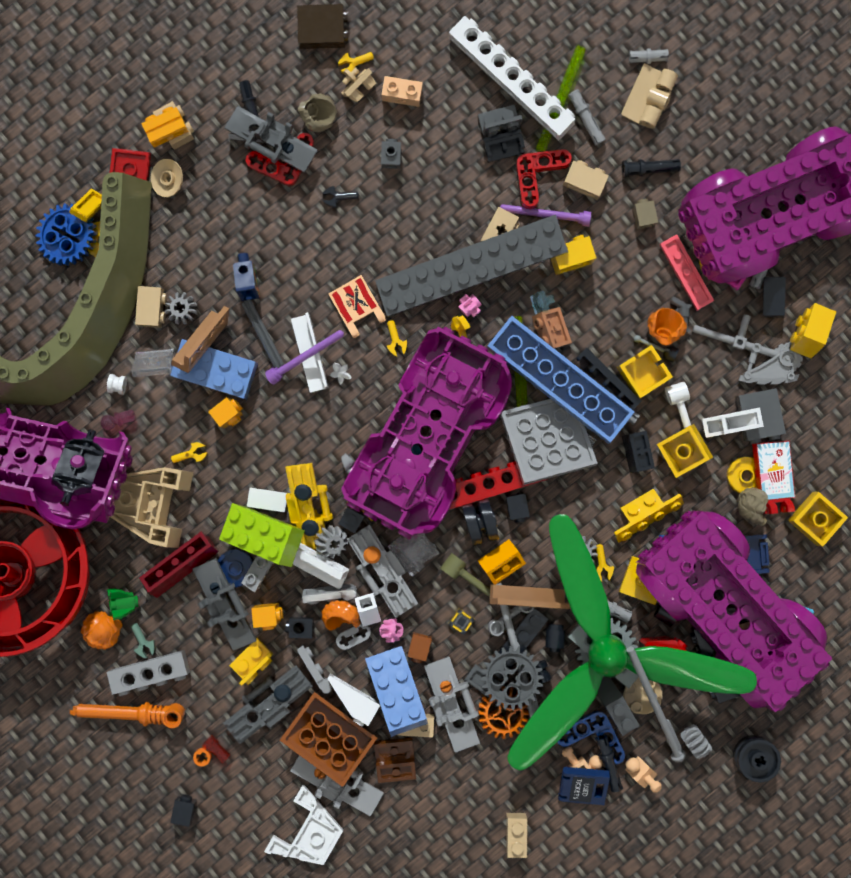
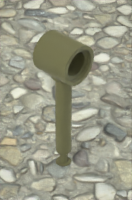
[440,553,490,597]

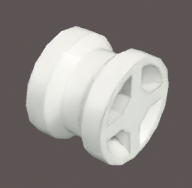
[107,374,127,395]

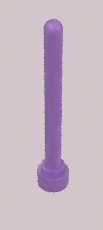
[500,204,591,227]
[265,330,344,385]

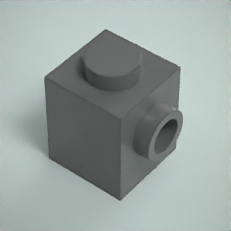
[381,139,401,169]

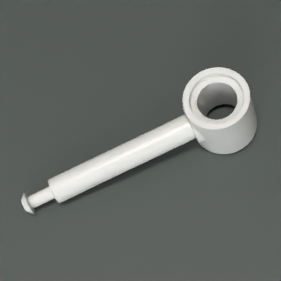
[665,382,691,429]

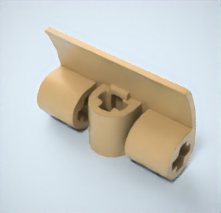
[621,63,678,129]

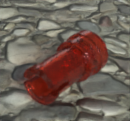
[202,734,231,763]

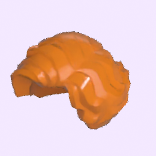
[647,308,687,346]
[322,600,360,631]
[81,611,123,650]

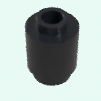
[545,624,565,652]

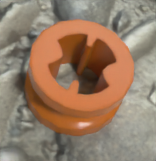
[193,747,212,767]

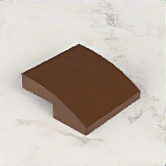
[374,737,416,783]

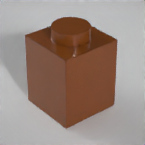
[407,632,432,663]

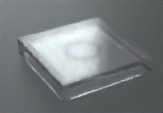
[131,348,175,377]

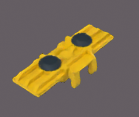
[285,463,333,551]

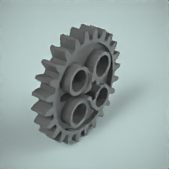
[480,646,544,710]

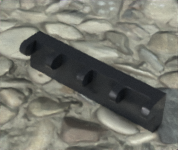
[576,348,642,410]

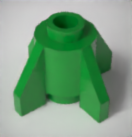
[107,588,138,620]

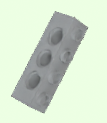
[106,650,190,696]

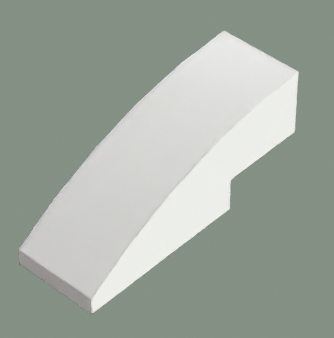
[702,408,764,438]

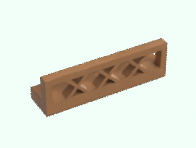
[171,306,229,373]
[490,585,571,609]

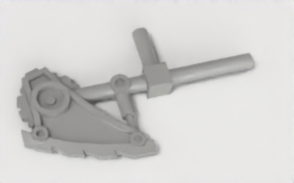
[692,314,803,385]

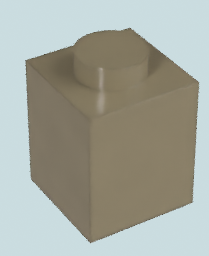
[632,199,658,230]

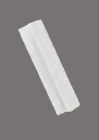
[291,313,329,393]
[293,543,350,589]

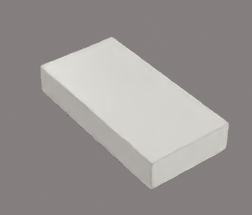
[247,488,287,512]

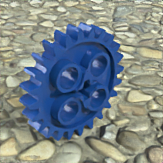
[35,203,97,266]

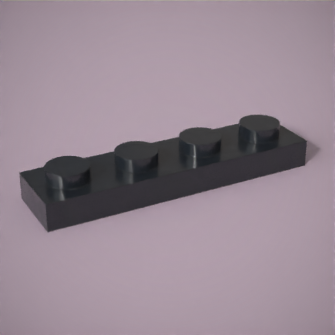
[486,608,549,680]

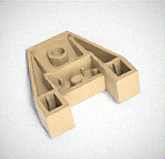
[111,467,193,548]

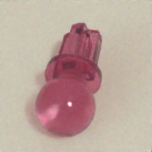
[100,410,136,430]

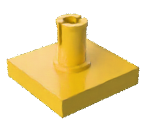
[619,556,657,605]

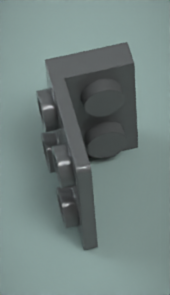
[478,105,522,138]

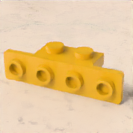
[614,489,684,543]

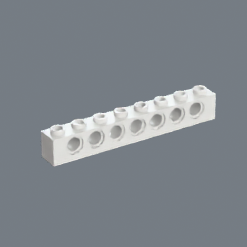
[449,16,575,141]

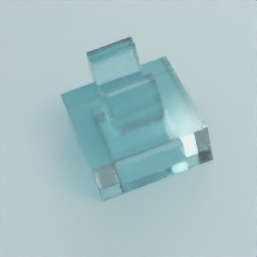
[530,291,555,315]

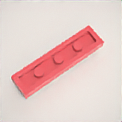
[659,234,714,311]

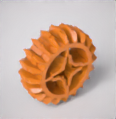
[478,686,529,739]

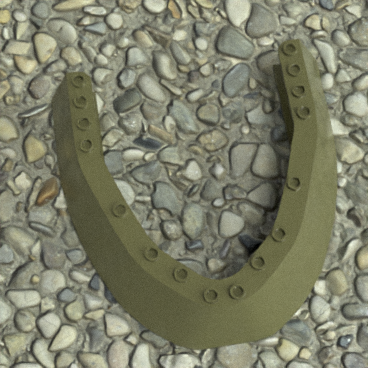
[0,172,152,406]

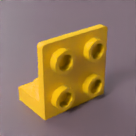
[229,638,273,686]

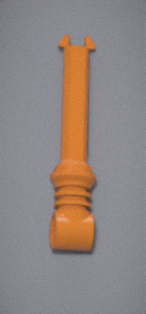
[70,702,185,728]

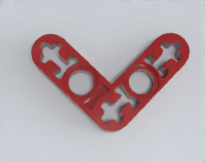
[246,133,314,186]
[516,149,572,210]

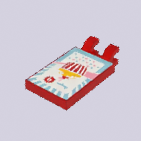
[752,440,795,514]

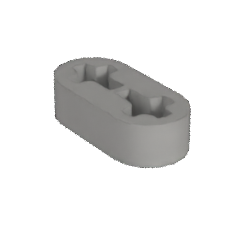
[336,623,371,650]

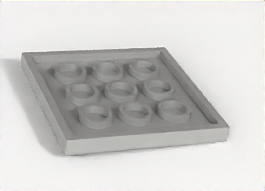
[500,399,597,485]

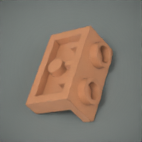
[532,307,572,349]

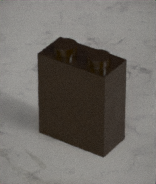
[297,4,348,49]

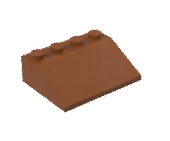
[279,692,377,787]

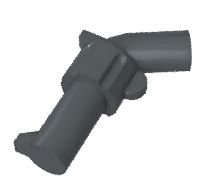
[670,296,692,332]

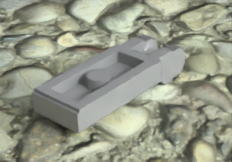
[302,584,357,604]
[297,644,332,693]

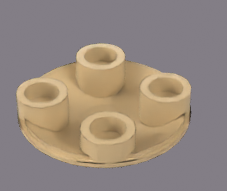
[623,677,662,714]

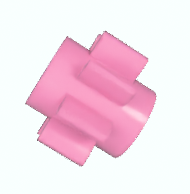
[458,294,482,318]
[379,618,403,643]

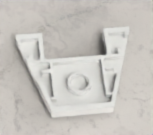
[264,785,343,865]

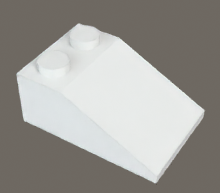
[328,673,380,727]

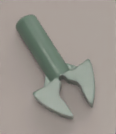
[131,623,155,658]

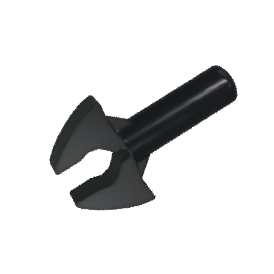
[322,186,359,208]

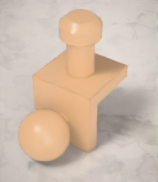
[562,747,603,770]
[625,756,662,793]

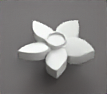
[330,363,352,385]

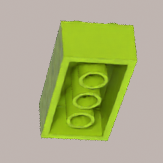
[219,503,305,567]

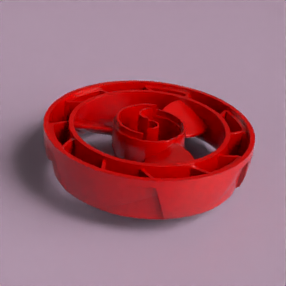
[0,499,90,657]

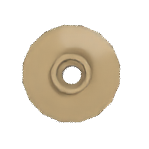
[151,159,183,197]

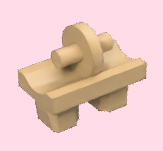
[341,68,376,103]

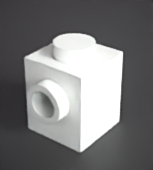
[354,593,381,627]

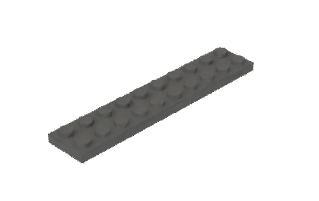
[375,214,569,317]

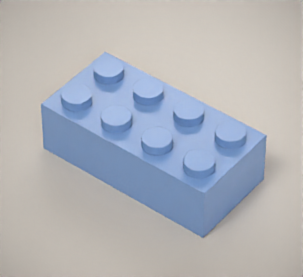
[170,339,258,400]
[365,646,428,737]

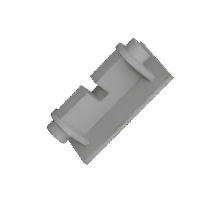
[241,556,274,593]

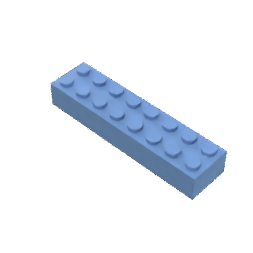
[487,316,634,444]

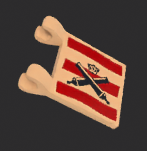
[329,275,386,338]

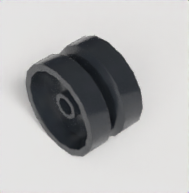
[462,499,499,547]
[733,735,781,783]

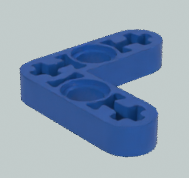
[558,711,625,764]

